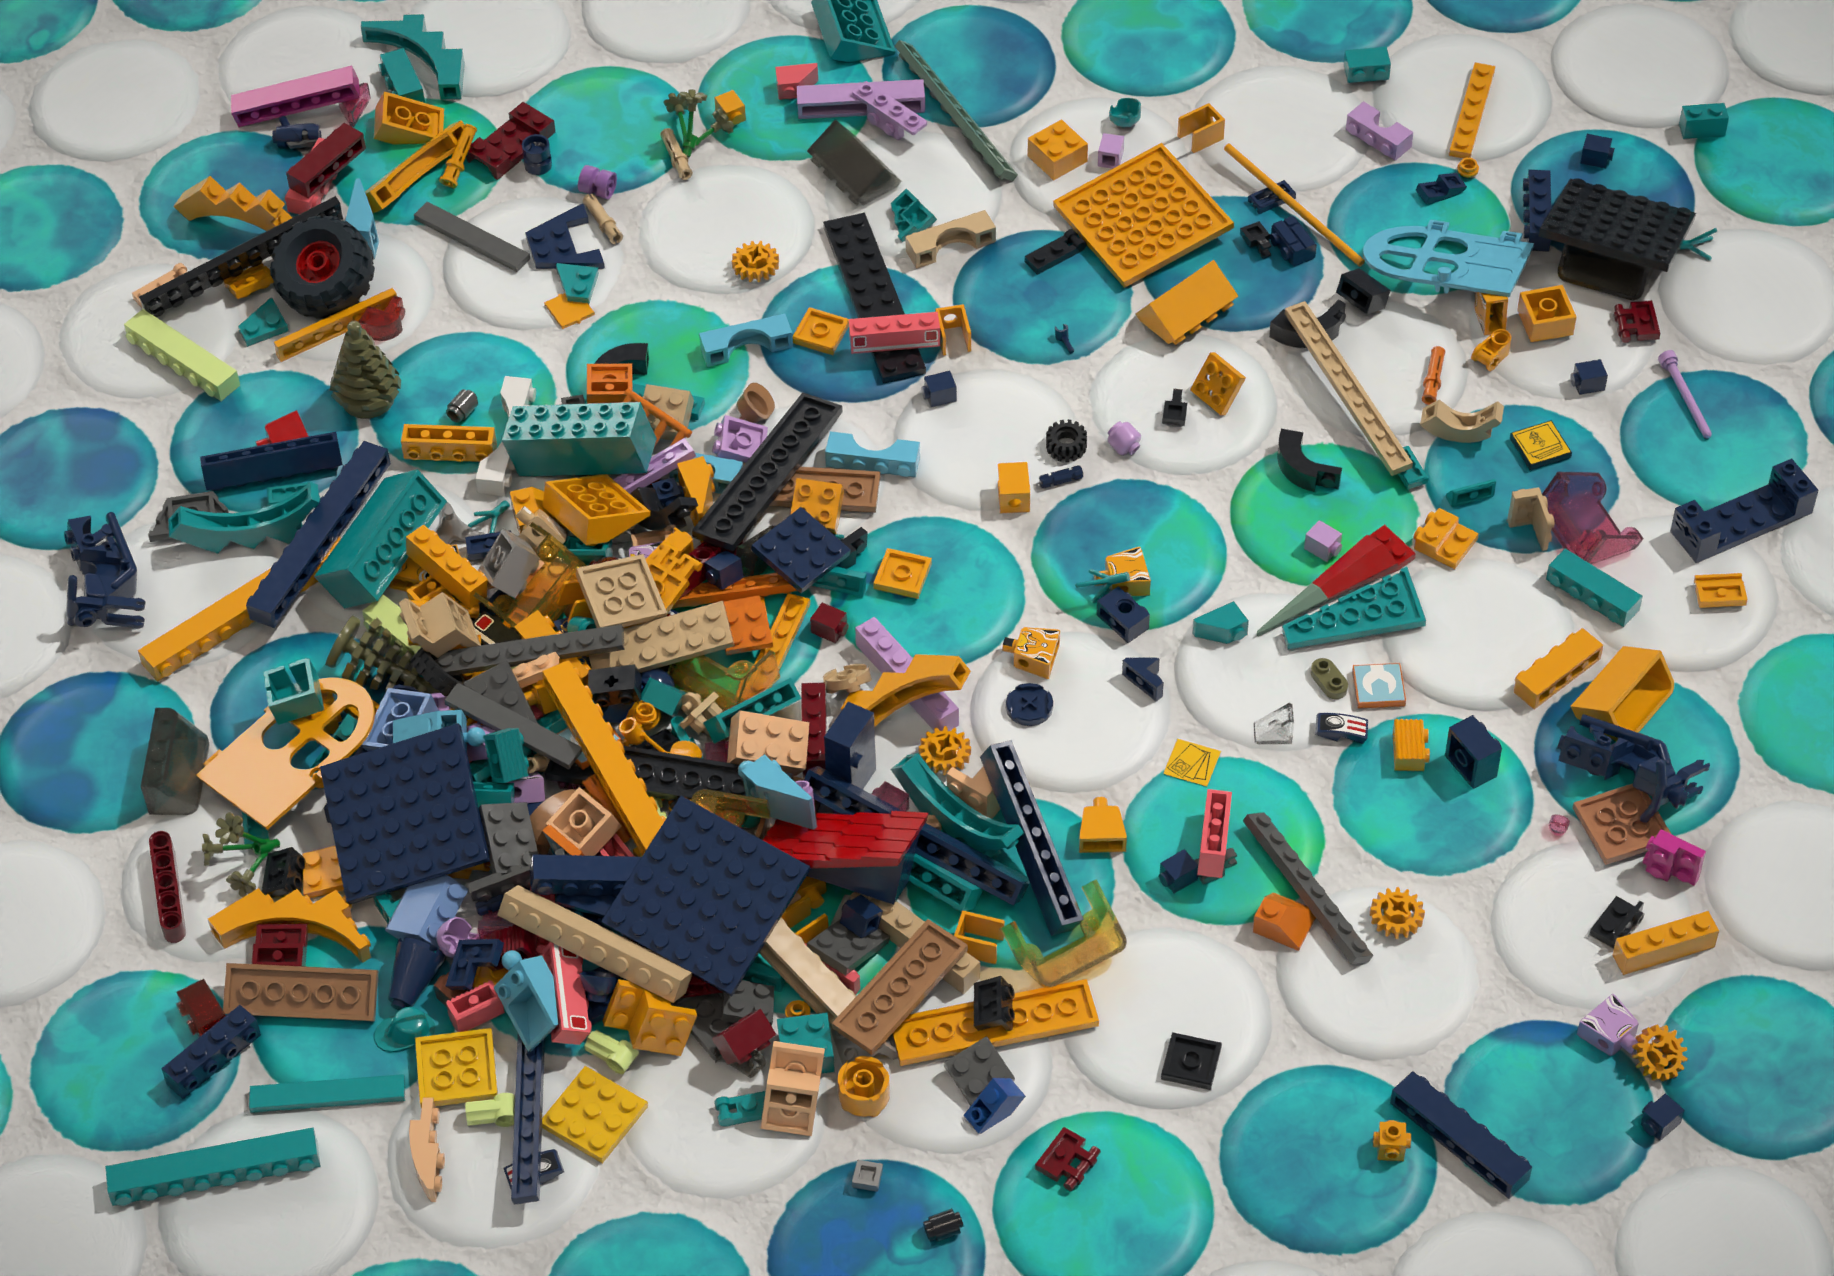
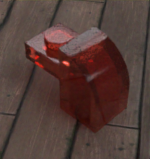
[358,296,405,341]

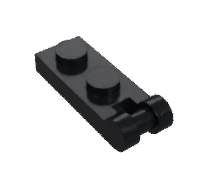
[1025,229,1087,275]

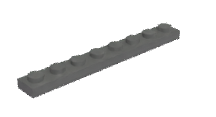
[435,624,625,676]
[1243,812,1373,965]

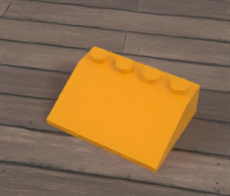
[543,474,651,546]

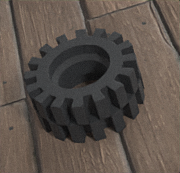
[1046,419,1087,462]

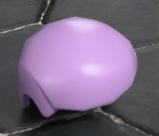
[436,917,472,958]

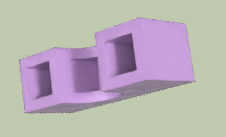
[1346,101,1413,161]

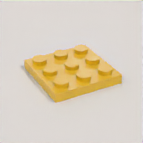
[415,1028,498,1108]
[542,1066,648,1164]

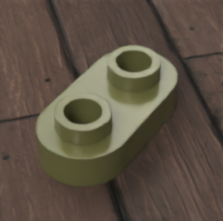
[1311,658,1348,699]

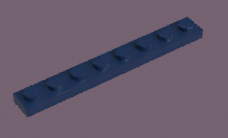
[511,1034,545,1205]

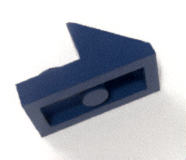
[1122,657,1164,702]

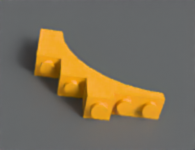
[173,176,292,231]
[841,654,971,727]
[208,888,371,963]

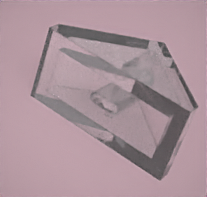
[1253,702,1294,744]

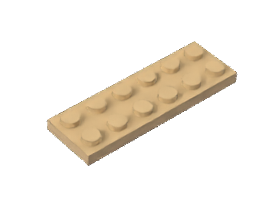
[589,601,735,673]

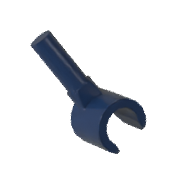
[1055,324,1074,354]

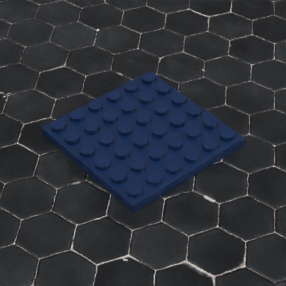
[320,723,490,905]
[601,796,811,997]

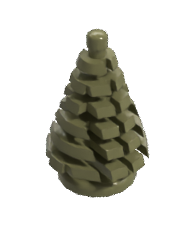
[330,321,401,419]
[325,615,440,694]

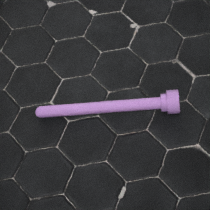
[1658,350,1712,439]

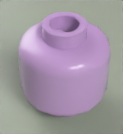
[1107,421,1141,455]

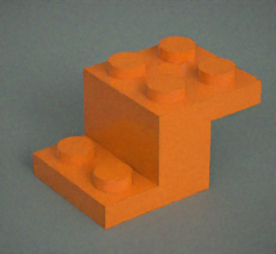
[587,364,632,404]
[724,595,773,655]

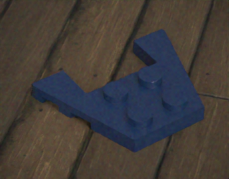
[525,204,605,269]

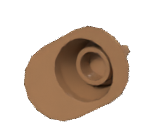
[736,383,775,423]

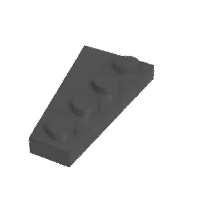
[468,848,565,902]

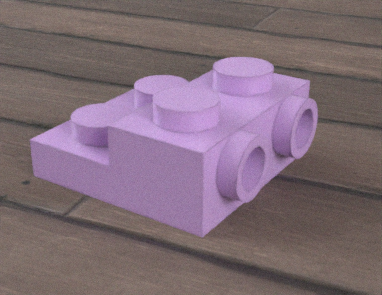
[712,415,768,463]

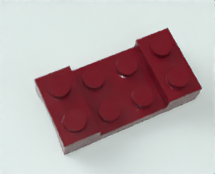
[466,102,556,180]

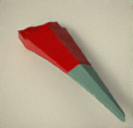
[1257,524,1416,636]

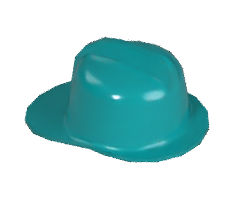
[374,1007,435,1052]

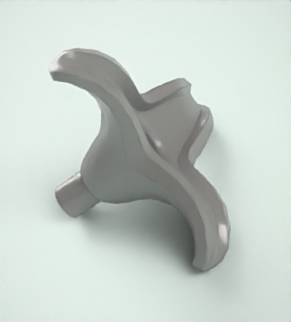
[436,502,485,544]

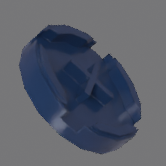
[1006,683,1053,726]

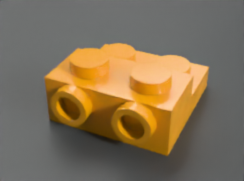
[1413,508,1479,569]

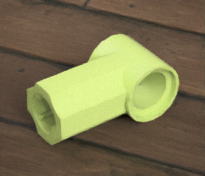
[584,1030,639,1074]
[465,1093,515,1127]

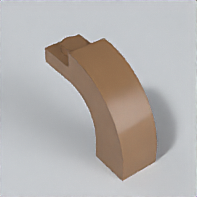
[530,789,595,855]

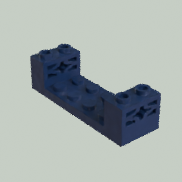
[1670,458,1819,563]

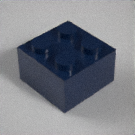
[1445,715,1502,789]

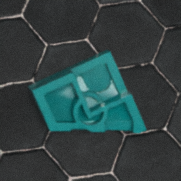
[891,188,937,242]

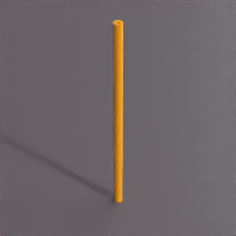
[1224,143,1365,267]

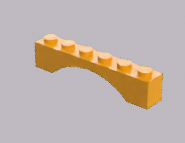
[365,120,464,213]

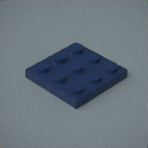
[751,507,851,594]

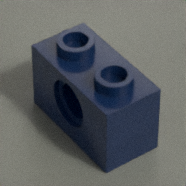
[1097,586,1150,643]

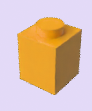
[714,90,746,125]

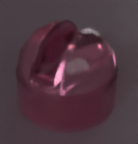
[1549,814,1570,836]

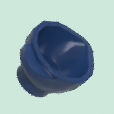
[579,971,624,1002]

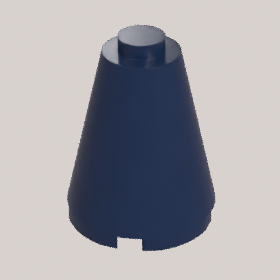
[388,937,446,1010]

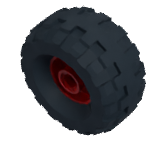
[270,216,375,319]

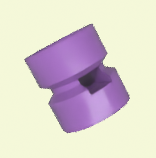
[578,165,617,199]

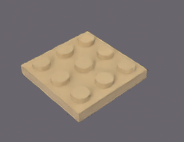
[575,554,667,628]

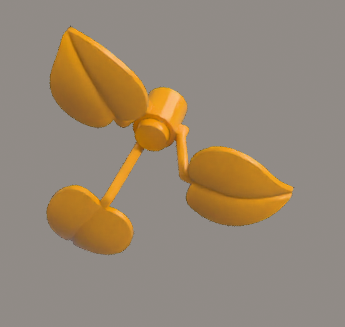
[619,700,702,758]

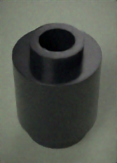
[923,1208,964,1242]

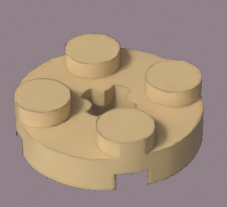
[823,664,872,693]

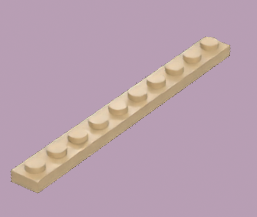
[1285,301,1413,476]

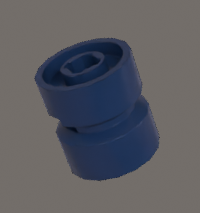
[522,134,552,175]

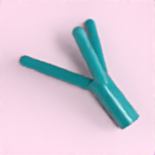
[1680,228,1717,260]
[468,500,510,533]
[1075,569,1130,603]

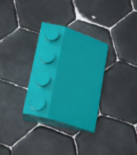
[811,0,896,62]

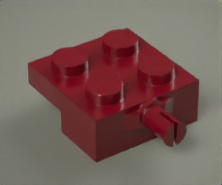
[252,924,308,967]

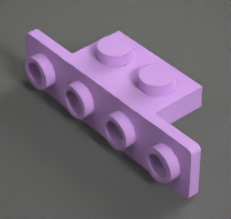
[852,81,927,140]

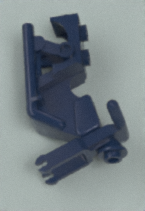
[64,512,146,629]
[1557,714,1710,823]

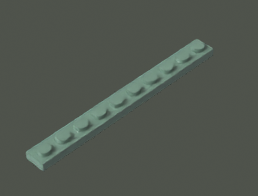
[895,40,1018,181]

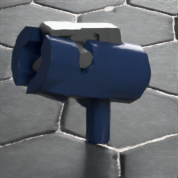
[272,116,322,149]

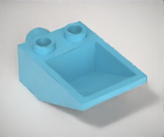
[344,178,379,259]
[393,710,486,751]
[738,754,817,829]
[494,950,558,1052]

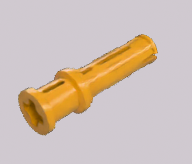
[439,124,477,188]

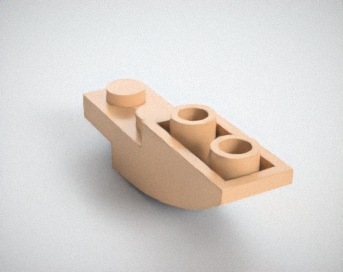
[409,1098,445,1202]

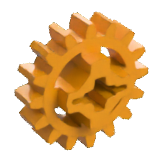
[732,241,779,282]
[919,726,971,775]
[1370,887,1425,939]
[1632,1024,1688,1082]

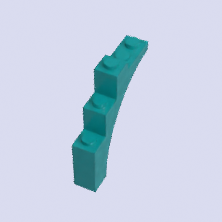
[361,14,465,100]
[168,482,320,554]
[890,753,1024,859]

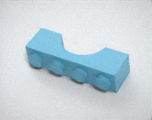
[699,314,793,367]
[825,431,920,477]

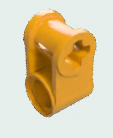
[1471,329,1511,371]

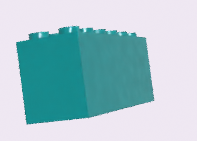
[502,402,657,477]
[314,469,447,609]

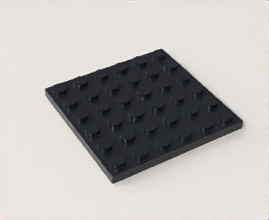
[1538,178,1696,272]

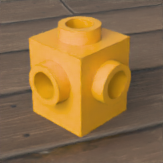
[1373,1120,1411,1161]

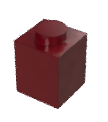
[810,602,849,644]

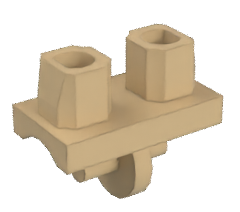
[679,692,723,734]

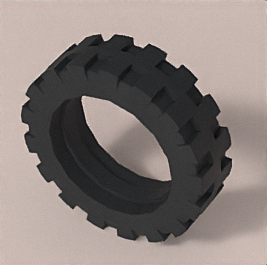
[410,647,467,696]

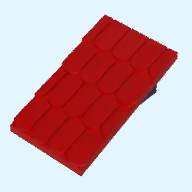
[763,811,929,905]

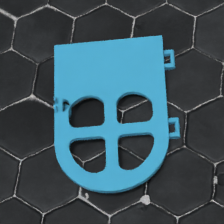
[1363,219,1534,297]

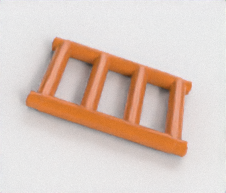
[622,389,692,485]

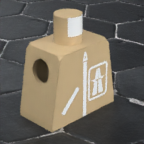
[515,506,568,557]

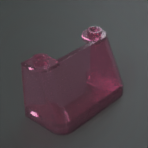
[1542,472,1644,564]

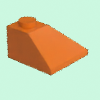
[1253,892,1316,951]

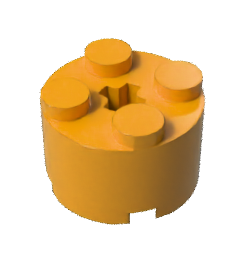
[838,1056,890,1117]

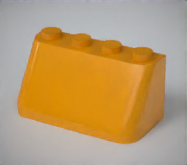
[1135,260,1238,345]
[1571,646,1674,742]

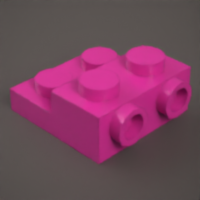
[1642,829,1706,886]

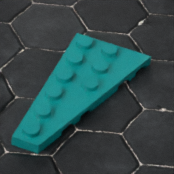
[1282,566,1426,649]

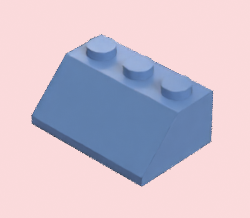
[361,688,439,751]
[385,875,469,952]

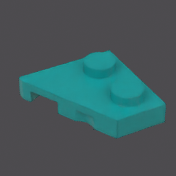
[556,263,599,304]
[238,298,289,347]

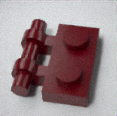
[1614,300,1661,343]
[1035,1127,1101,1191]

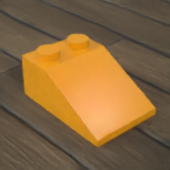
[374,91,444,145]
[677,456,715,543]

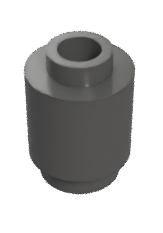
[446,389,478,423]

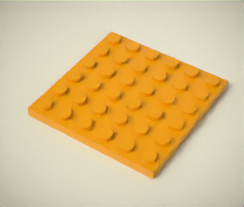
[1053,143,1234,288]

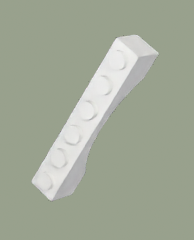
[475,376,536,496]

